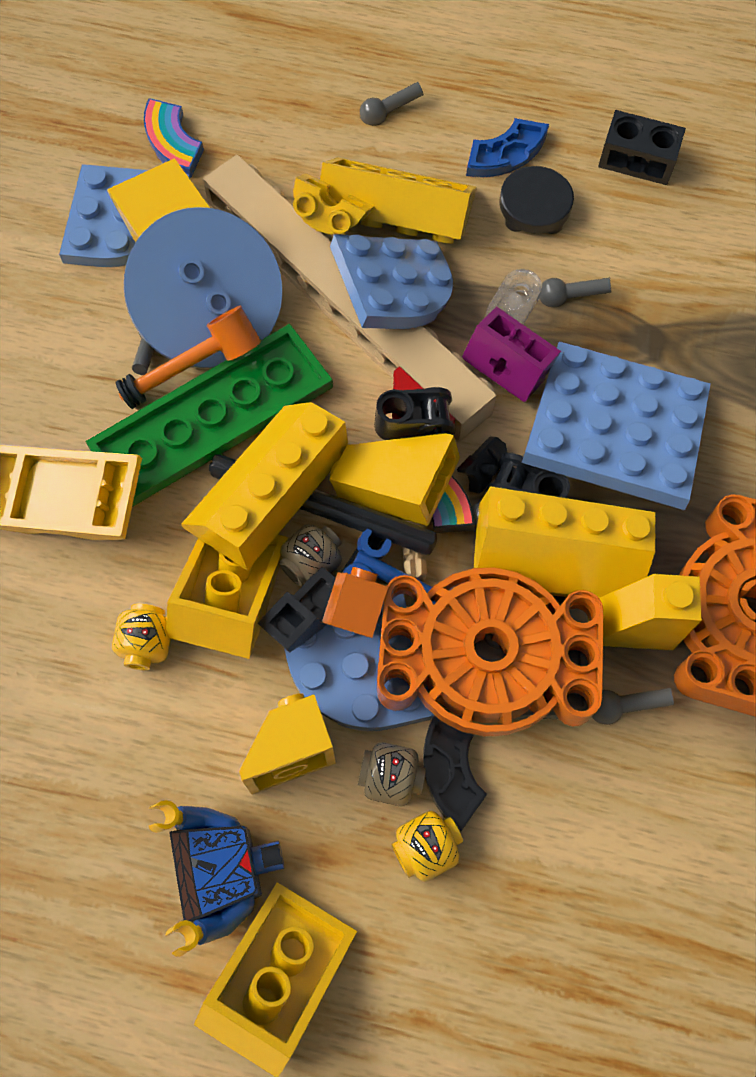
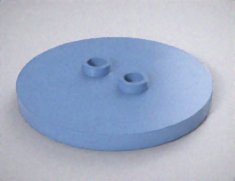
[124,207,282,368]

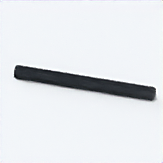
[209,454,437,555]

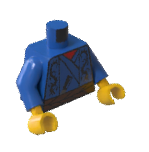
[149,800,284,957]

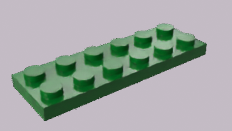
[85,324,333,507]

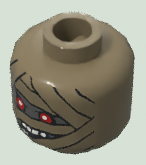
[279,524,342,587]
[358,742,426,807]

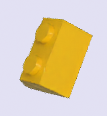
[239,693,336,795]

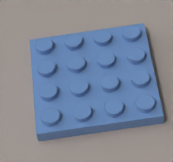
[522,342,710,510]

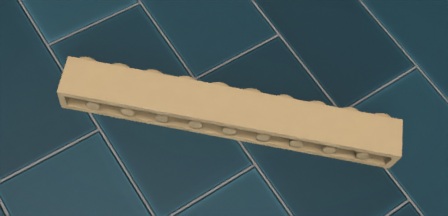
[203,155,497,442]

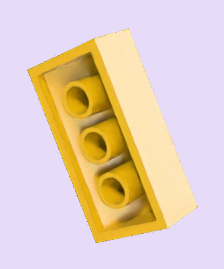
[320,157,477,244]
[181,402,349,571]
[474,486,655,598]

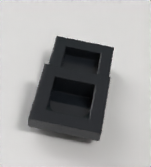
[258,567,336,653]

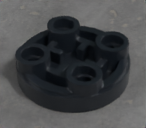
[499,166,574,234]

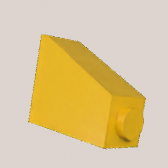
[330,433,460,526]
[588,574,702,650]

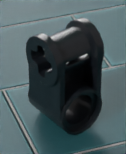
[374,387,455,440]
[486,453,570,498]

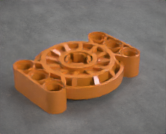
[674,494,756,717]
[377,567,603,737]

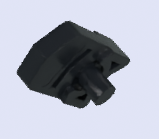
[457,436,508,494]

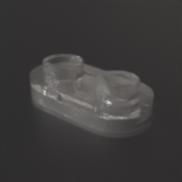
[485,269,542,325]

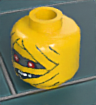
[112,604,171,670]
[391,811,463,882]

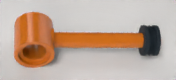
[115,305,261,409]

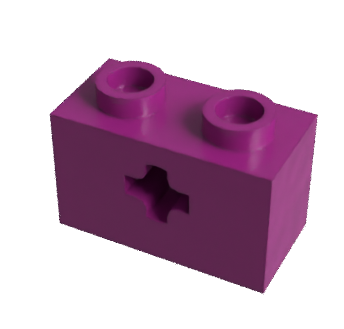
[462,306,561,403]

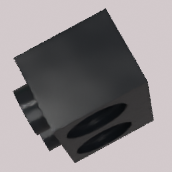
[598,110,686,185]

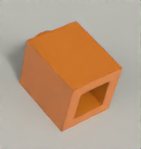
[322,567,388,638]

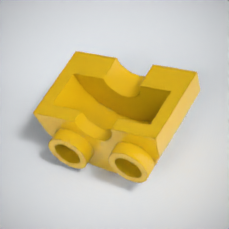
[293,174,374,235]

